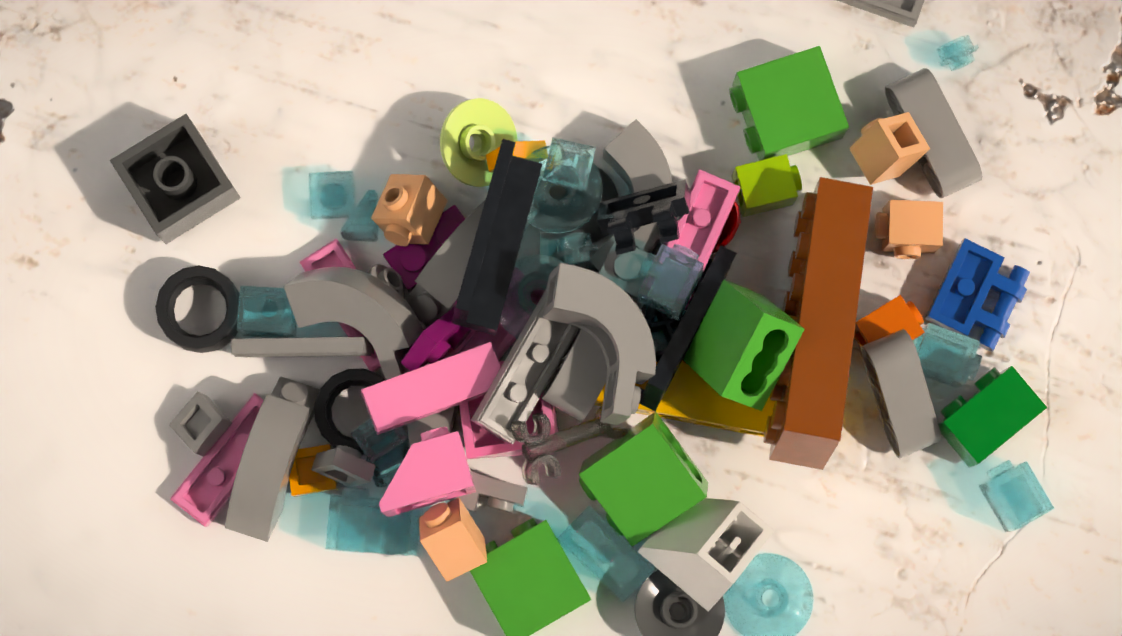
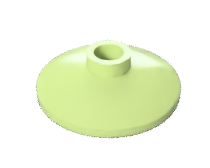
[440,98,518,187]

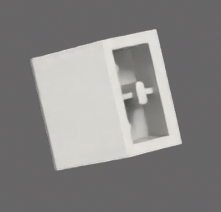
[638,498,775,612]

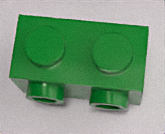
[938,366,1047,468]

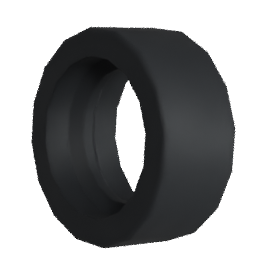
[155,265,245,353]
[314,368,398,455]

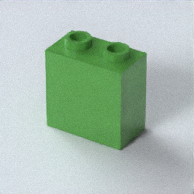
[729,46,849,161]
[683,280,805,411]
[578,411,709,547]
[470,518,592,636]

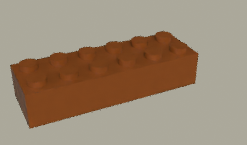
[763,177,873,470]

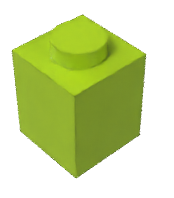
[731,154,802,218]

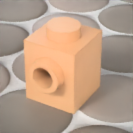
[849,112,930,185]
[371,174,448,246]
[875,200,943,259]
[419,497,487,582]

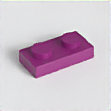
[383,204,465,292]
[401,305,471,371]

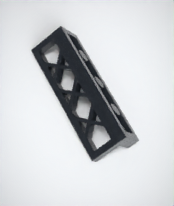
[451,139,543,335]
[635,245,737,411]

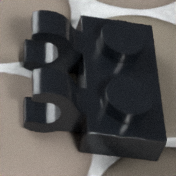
[597,179,691,255]

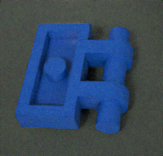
[925,238,1030,352]

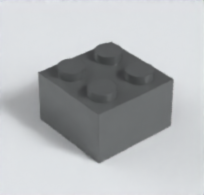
[109,113,241,244]

